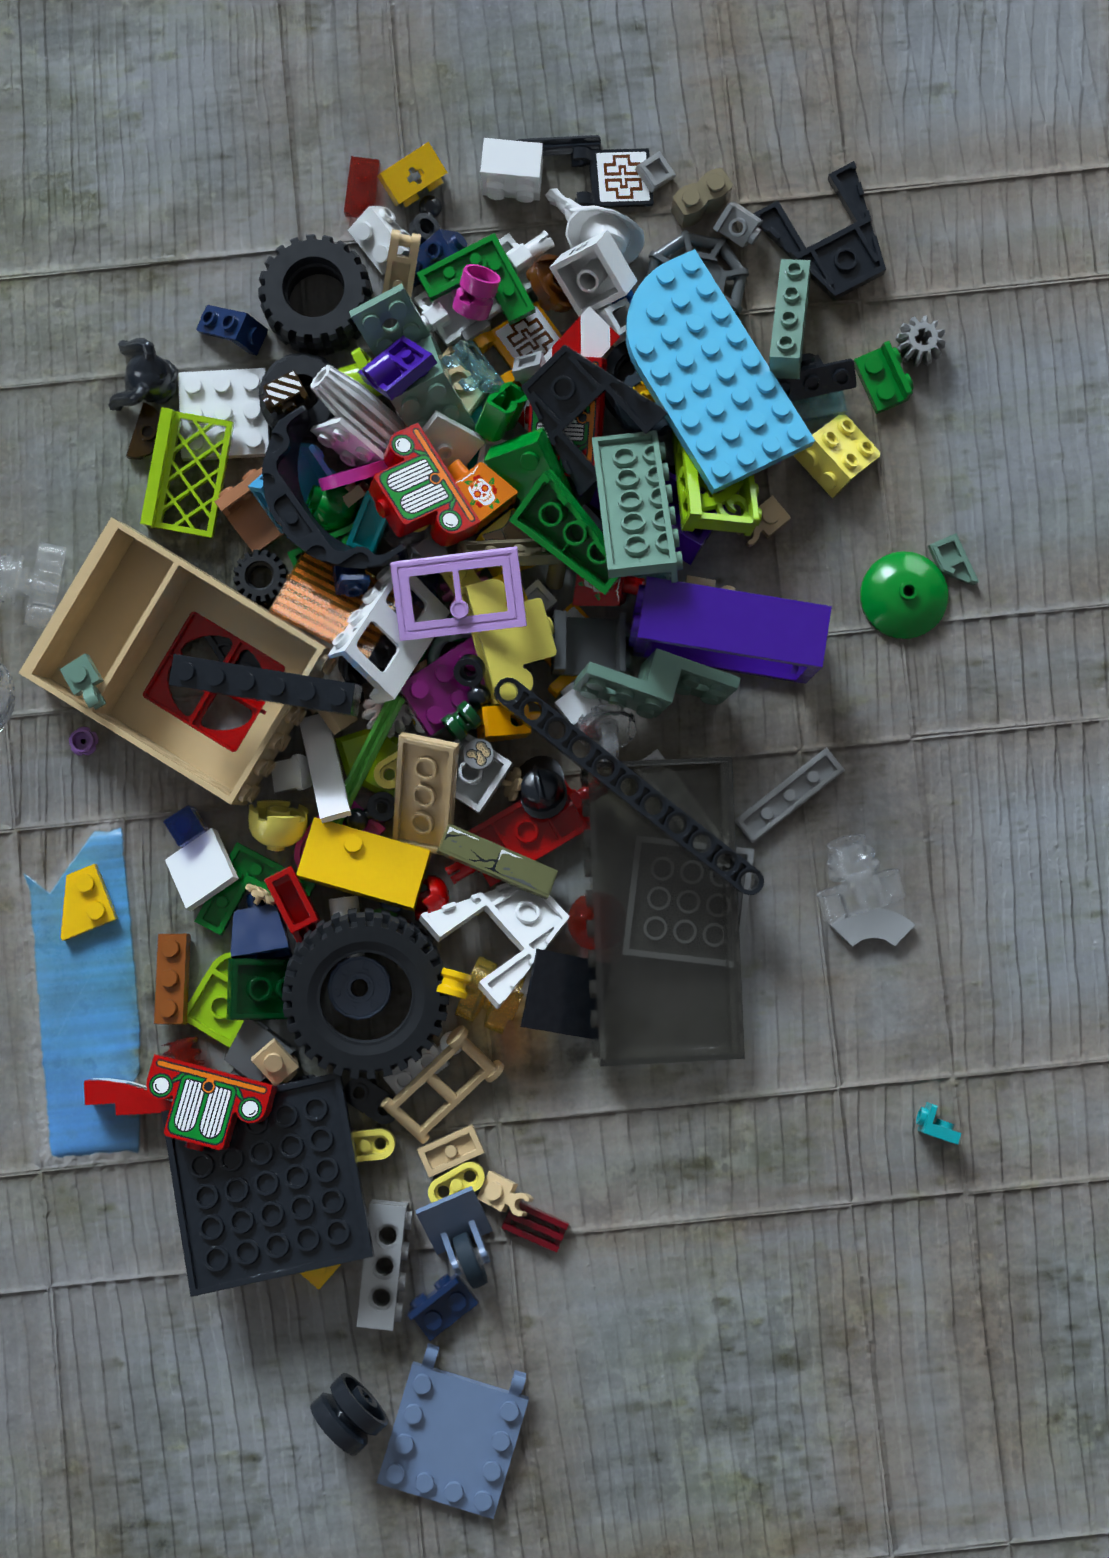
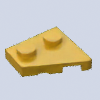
[61,864,118,941]

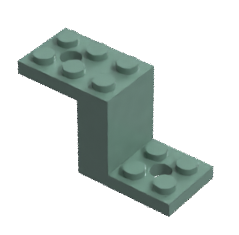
[349,283,479,434]

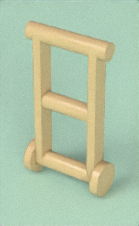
[381,1025,504,1144]

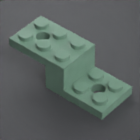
[573,648,741,718]

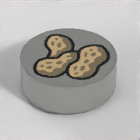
[463,739,494,770]

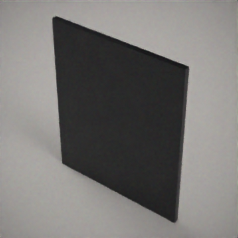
[520,948,611,1040]

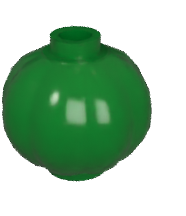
[306,484,361,532]

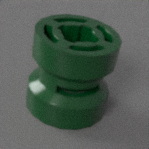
[441,700,483,743]

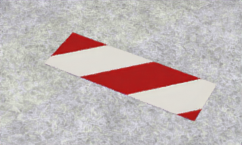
[518,306,620,431]

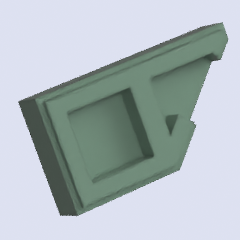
[928,533,979,585]

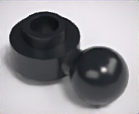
[409,195,442,244]
[453,654,491,708]
[344,792,395,830]

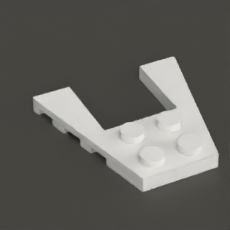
[419,883,569,1009]

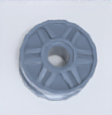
[327,956,392,1020]

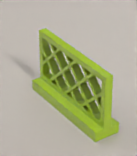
[140,407,235,539]

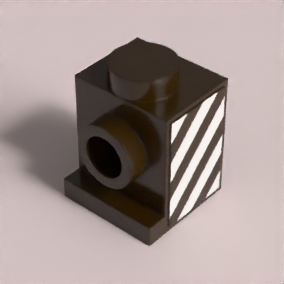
[262,370,312,415]

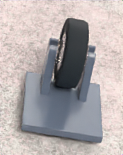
[415,1186,493,1289]

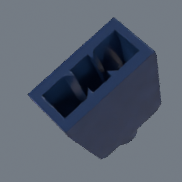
[231,893,293,959]

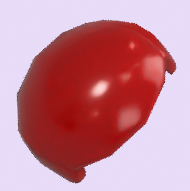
[415,875,449,921]

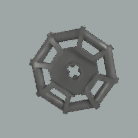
[646,230,749,315]

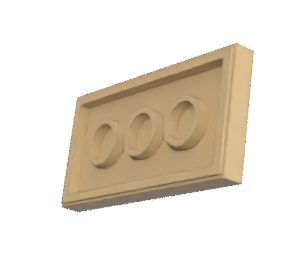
[392,732,459,855]

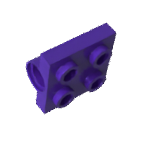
[358,335,437,401]

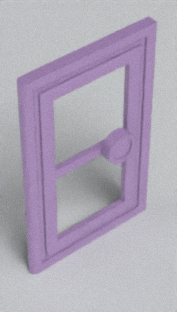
[390,546,527,641]

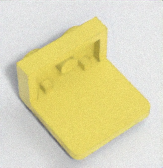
[793,413,880,498]

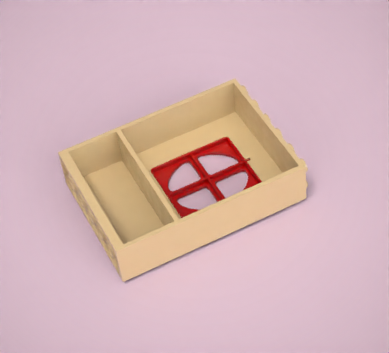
[19,517,337,805]

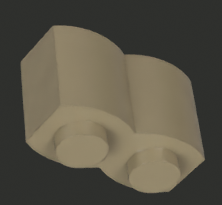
[671,168,733,228]

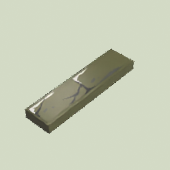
[436,823,558,900]

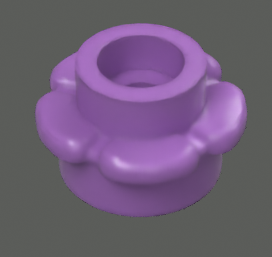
[69,727,99,756]

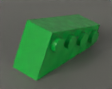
[509,469,621,595]

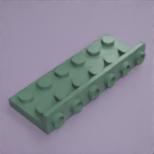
[592,430,683,583]

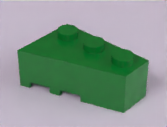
[484,428,578,502]

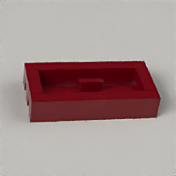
[502,1201,569,1253]

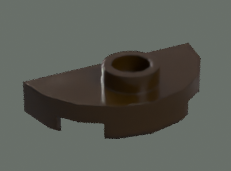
[126,402,160,460]

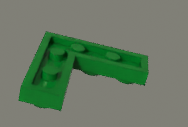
[417,233,536,325]
[194,842,317,935]

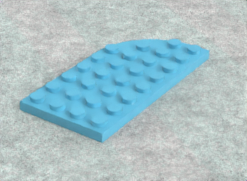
[626,249,815,494]

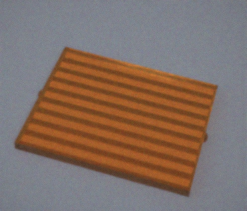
[269,551,396,659]

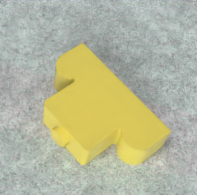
[461,579,557,705]

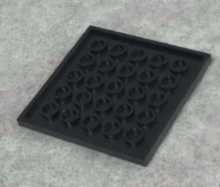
[161,1073,375,1297]

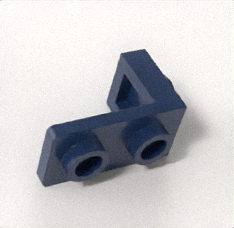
[408,229,467,287]
[196,305,268,356]

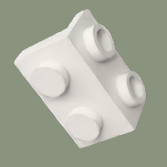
[348,206,410,275]

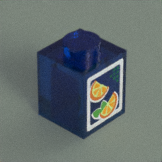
[163,805,209,847]

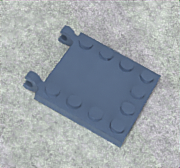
[377,1343,529,1519]

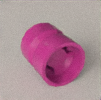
[452,264,501,321]

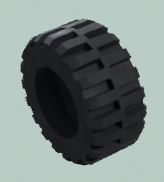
[258,234,373,355]

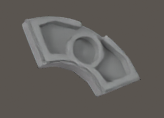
[830,908,915,947]

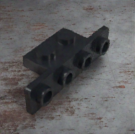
[768,353,857,402]

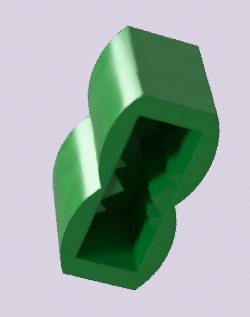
[475,382,528,442]

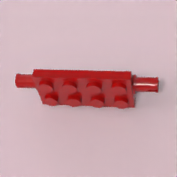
[445,778,608,887]

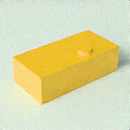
[296,817,431,912]

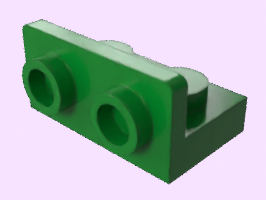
[853,341,914,414]

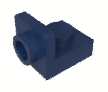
[332,565,371,597]

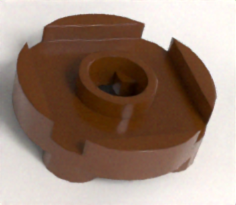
[526,254,573,313]

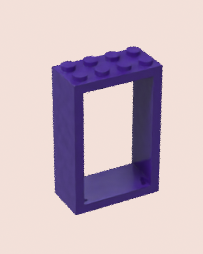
[628,576,832,684]

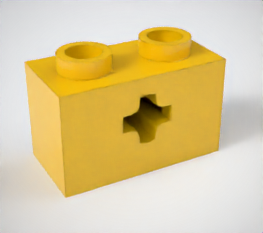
[377,142,447,208]

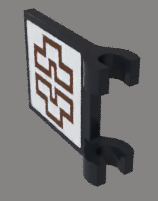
[571,147,654,208]

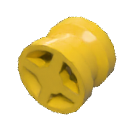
[436,968,472,999]

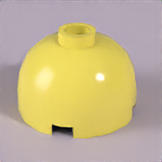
[248,800,309,851]

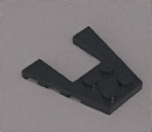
[753,161,886,301]
[521,345,668,496]

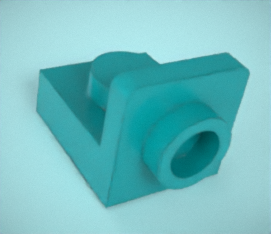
[916,1102,962,1145]

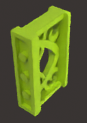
[671,430,762,536]

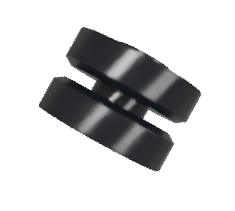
[310,1373,388,1456]

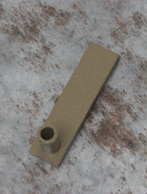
[457,538,567,590]

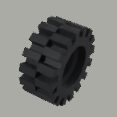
[233,549,289,606]

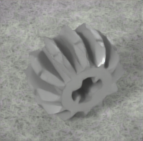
[895,315,946,367]

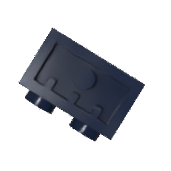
[407,1273,479,1341]

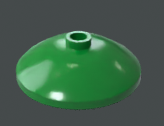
[860,551,948,639]

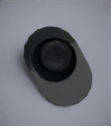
[519,756,567,819]

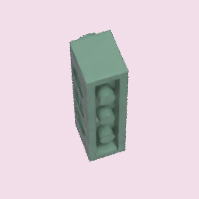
[769,259,810,379]

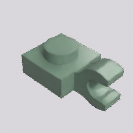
[60,654,106,710]

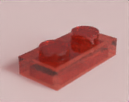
[344,156,381,218]

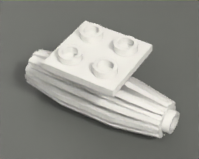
[310,365,407,467]

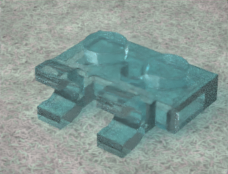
[441,340,504,394]

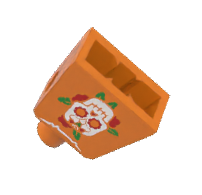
[447,459,518,534]

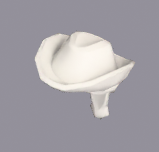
[545,188,645,265]

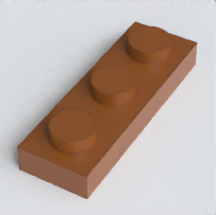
[154,933,191,1025]

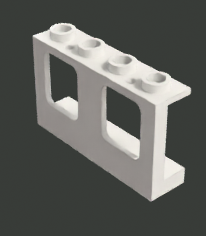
[328,566,450,704]

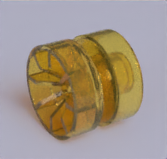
[455,956,527,1035]

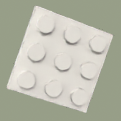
[178,368,270,461]

